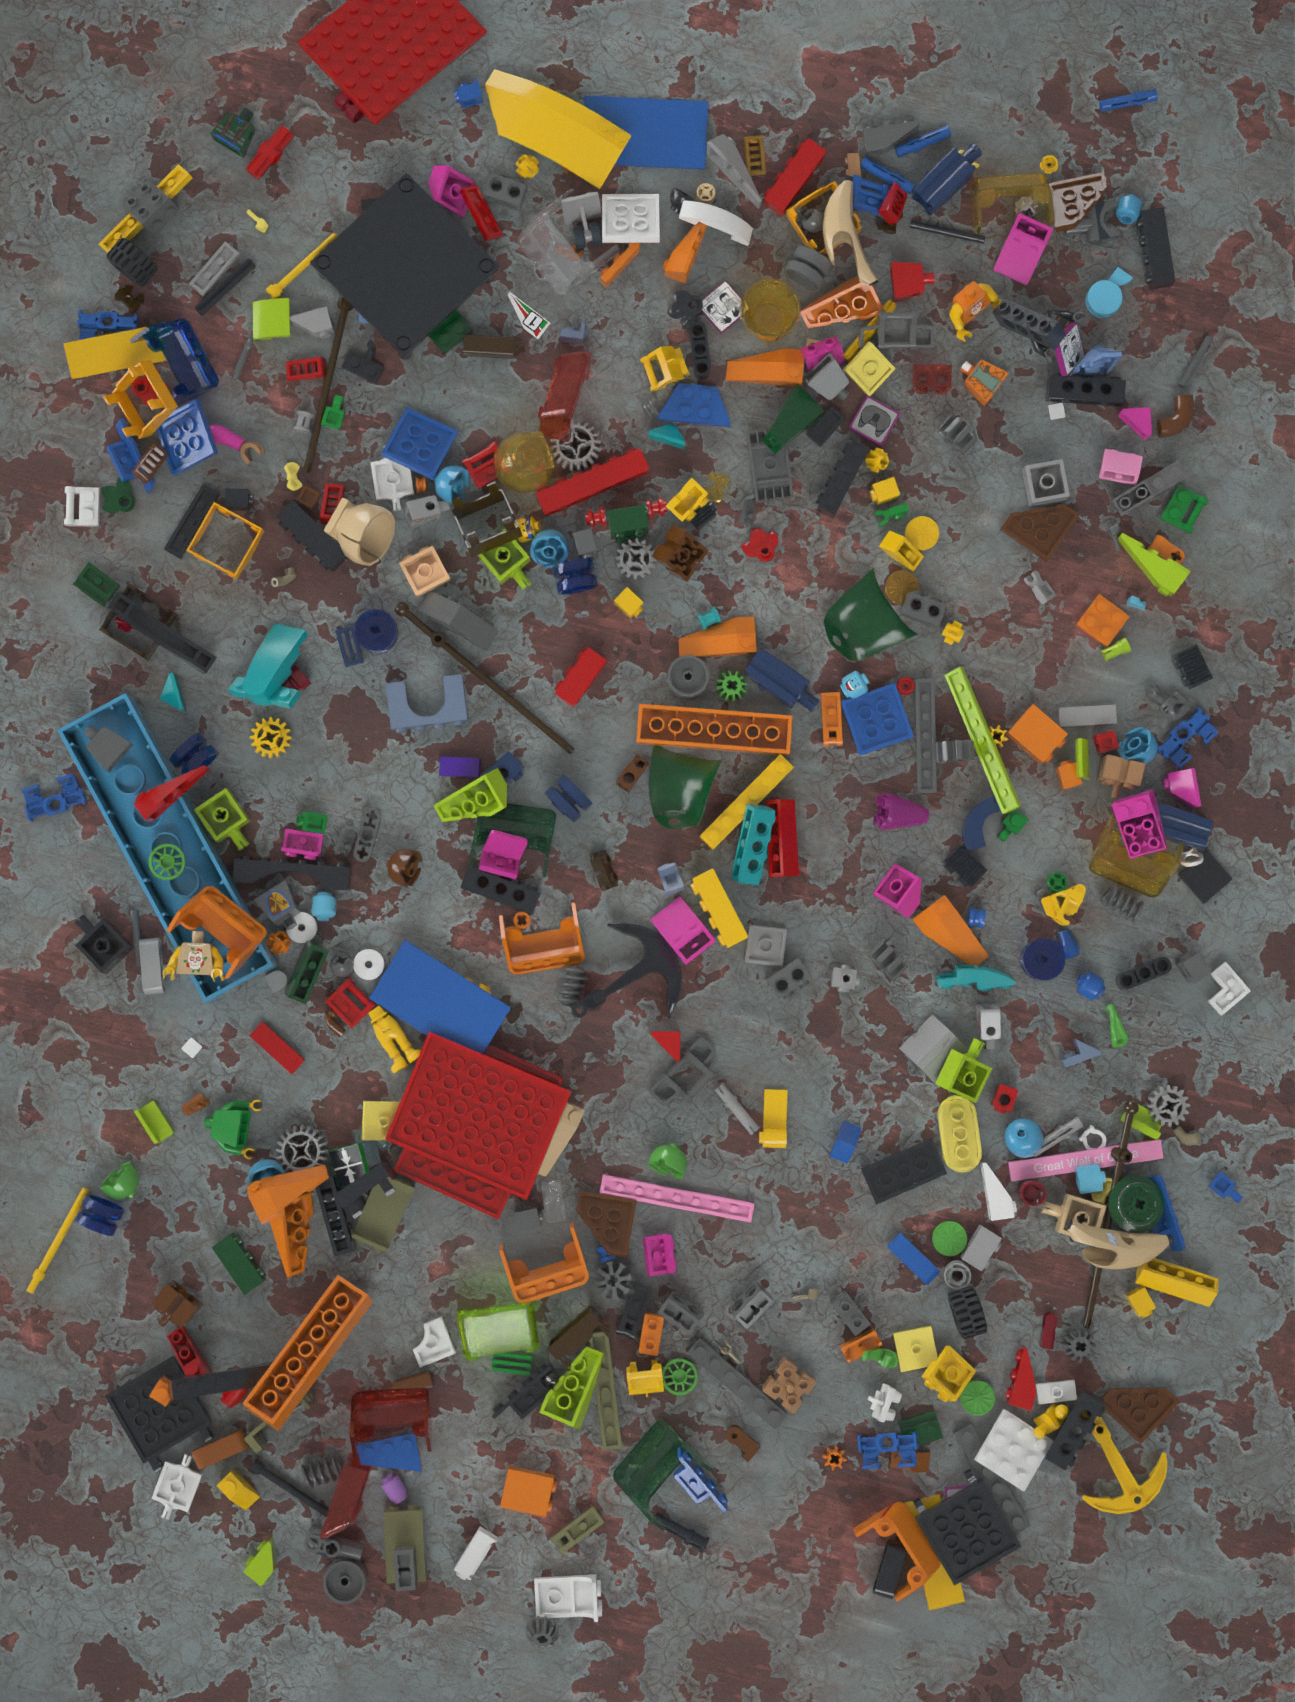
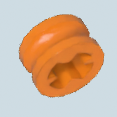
[416,476,427,494]
[513,912,531,929]

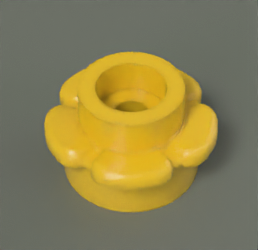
[1040,155,1058,174]

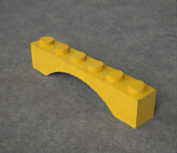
[699,754,794,850]

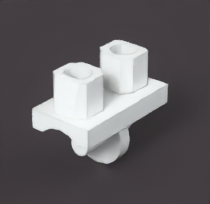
[868,1383,902,1422]

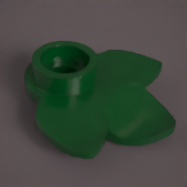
[101,477,136,514]

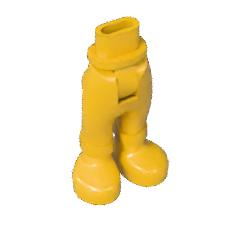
[368,1006,421,1074]

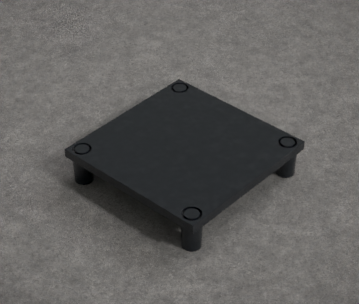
[310,172,500,360]

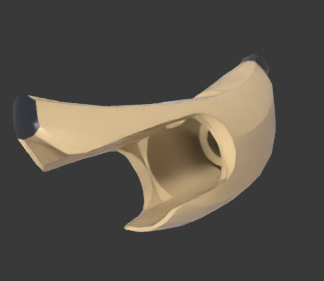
[823,175,879,286]
[1066,1219,1174,1269]

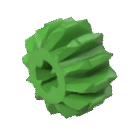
[716,670,748,703]

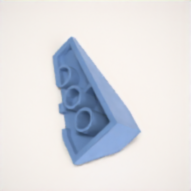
[1070,345,1122,376]

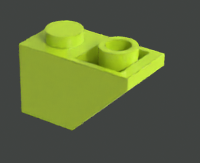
[243,1538,276,1587]

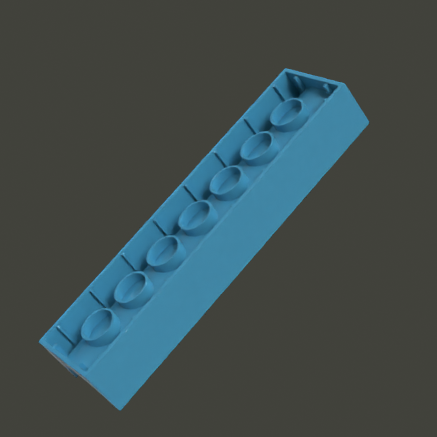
[57,693,279,1003]

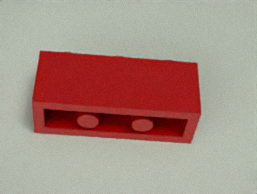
[554,647,607,709]

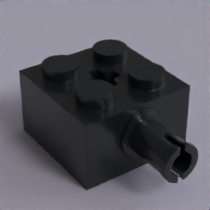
[75,915,135,974]

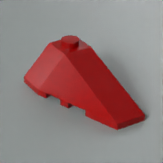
[133,765,210,823]

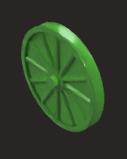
[932,1221,967,1256]
[960,1380,995,1416]

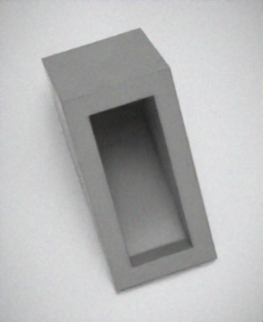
[290,306,335,339]

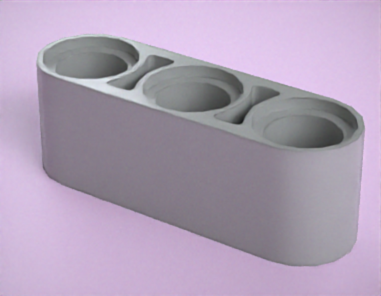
[139,938,165,995]

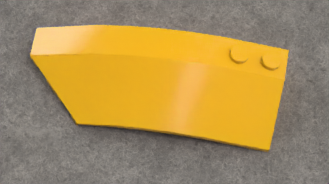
[485,69,632,189]

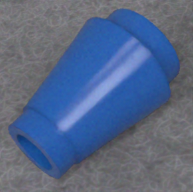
[1058,929,1080,959]

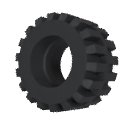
[106,237,158,287]
[948,1286,987,1340]

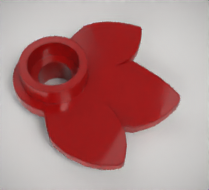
[132,370,170,407]
[741,528,779,562]

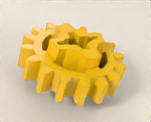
[250,717,292,759]

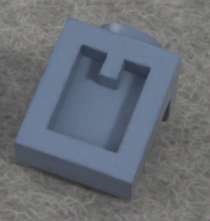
[560,321,589,344]

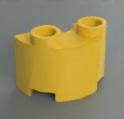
[666,478,710,522]

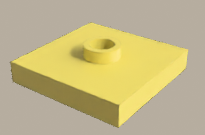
[843,342,896,396]
[362,1101,400,1140]
[893,1325,938,1372]

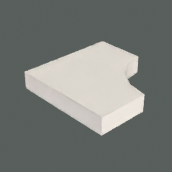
[413,1316,456,1368]

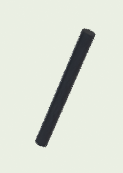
[910,220,985,244]

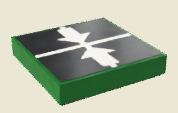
[328,1142,369,1189]

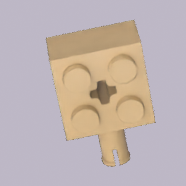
[1041,1193,1106,1236]

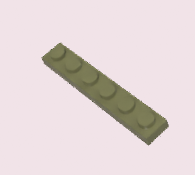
[589,1331,622,1451]

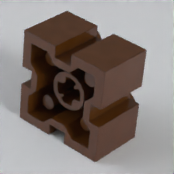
[652,525,708,582]
[152,1280,203,1327]

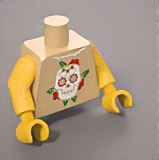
[163,931,225,982]

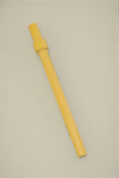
[26,1187,90,1294]

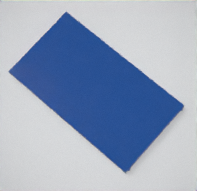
[583,96,709,170]
[369,939,511,1053]

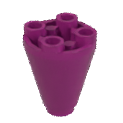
[873,793,929,831]

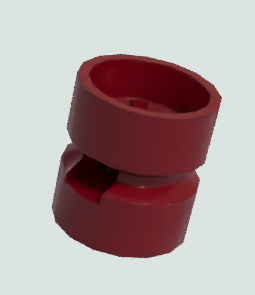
[334,91,365,123]
[281,665,312,690]
[1017,1179,1046,1206]

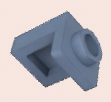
[657,862,685,896]

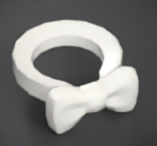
[1178,847,1204,867]
[1078,1125,1106,1150]

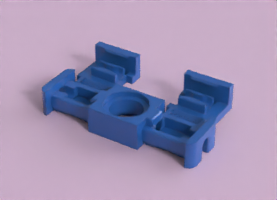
[77,310,139,340]
[1157,708,1219,770]
[21,773,87,822]
[857,1431,919,1469]

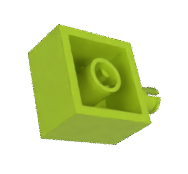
[477,529,532,590]
[194,788,251,851]
[935,1038,992,1103]

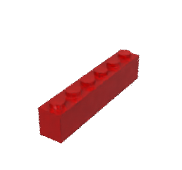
[535,448,650,518]

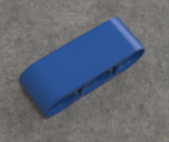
[887,1233,941,1286]

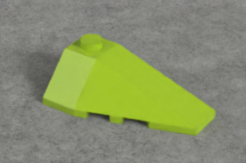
[1118,533,1191,596]
[433,768,507,822]
[539,1346,604,1429]

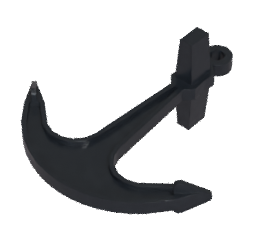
[571,923,682,1019]

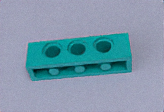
[731,804,775,885]

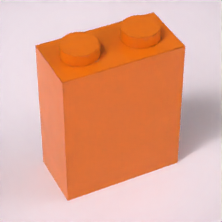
[1006,704,1068,764]
[500,1465,557,1517]

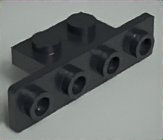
[491,1363,553,1419]

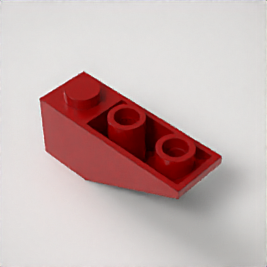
[167,1326,212,1375]
[1005,1345,1037,1411]

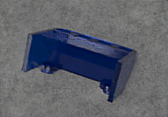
[130,318,219,406]

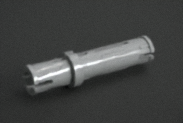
[714,1083,760,1135]
[1034,1116,1084,1158]

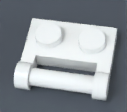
[64,486,100,527]

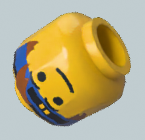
[514,516,541,543]

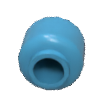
[1115,194,1143,224]

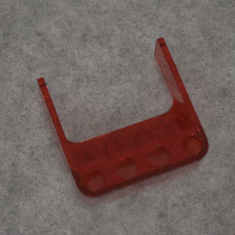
[319,1451,372,1540]

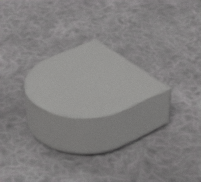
[265,971,288,993]

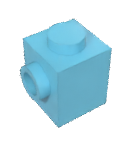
[1075,1164,1106,1194]

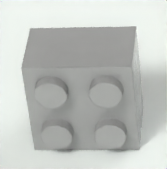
[1022,459,1070,507]

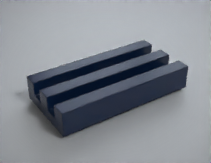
[335,625,364,668]

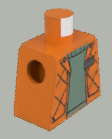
[960,360,1009,406]

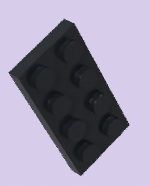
[860,1138,947,1205]

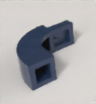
[962,797,1001,851]

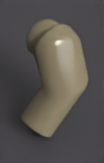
[271,567,297,587]
[1172,1125,1202,1145]

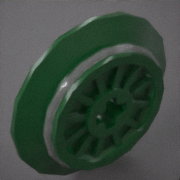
[1108,1175,1164,1233]

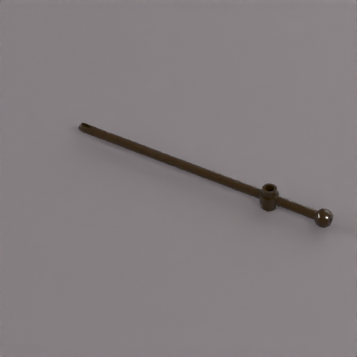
[303,297,353,474]
[394,602,574,754]
[1083,1101,1139,1328]

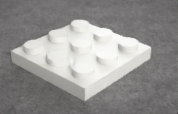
[602,194,660,243]
[974,1409,1053,1492]

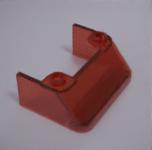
[538,351,592,443]
[349,1388,432,1458]

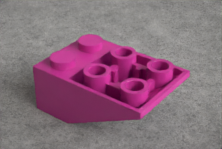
[993,213,1054,286]
[1112,789,1167,859]
[650,897,716,965]

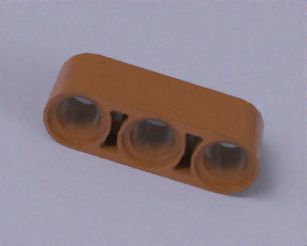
[191,1428,250,1470]

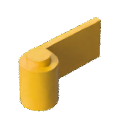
[759,1089,788,1148]

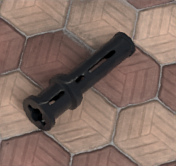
[651,1512,710,1553]

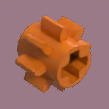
[266,931,292,955]
[822,1445,847,1471]

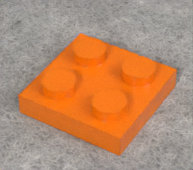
[1076,594,1130,647]

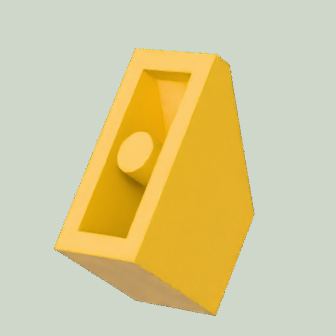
[879,531,924,572]
[216,1468,261,1510]

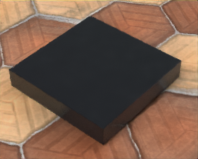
[1178,850,1232,904]

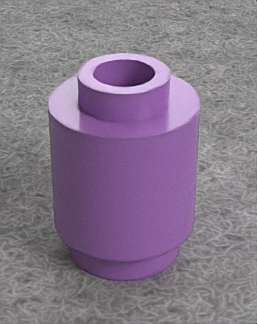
[381,1473,408,1504]

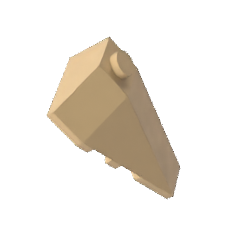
[538,1102,585,1177]

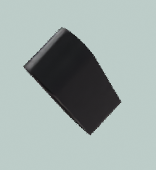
[689,321,711,380]
[1116,957,1172,989]
[873,1539,907,1599]

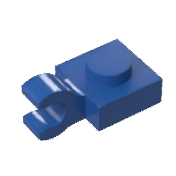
[1208,1171,1243,1203]

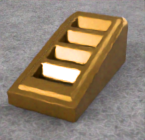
[743,135,766,176]

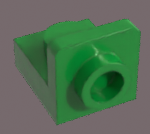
[296,811,328,834]

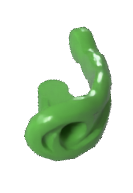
[1105,1004,1129,1048]
[862,1347,899,1368]

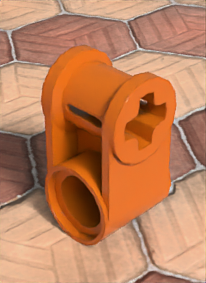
[1147,535,1185,565]

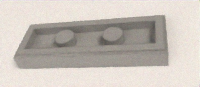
[189,241,241,297]
[1058,704,1117,727]

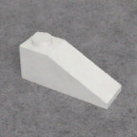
[980,1161,1017,1221]

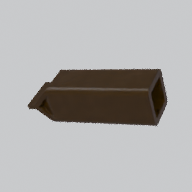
[463,334,526,359]

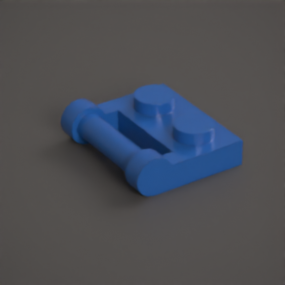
[853,175,889,217]

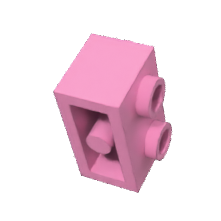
[1099,449,1143,485]

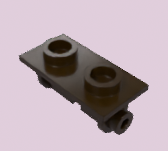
[590,850,619,891]

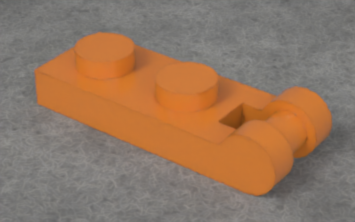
[600,243,640,287]
[820,692,843,747]

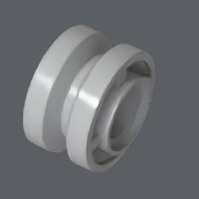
[944,1260,971,1290]

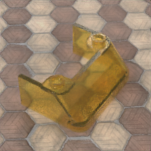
[971,173,1055,235]
[1089,813,1185,898]

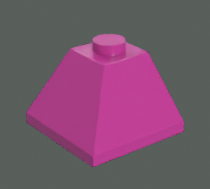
[428,165,475,217]
[1162,768,1202,809]
[872,863,922,919]

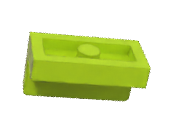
[134,1100,175,1144]
[1120,1101,1162,1140]

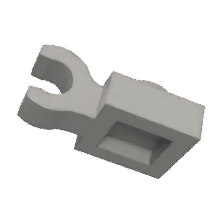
[1024,571,1057,605]

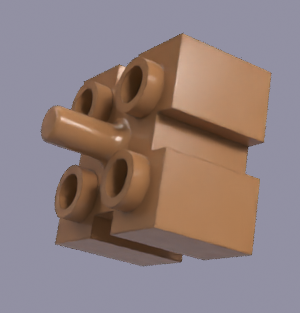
[1096,755,1146,799]
[761,1356,817,1414]

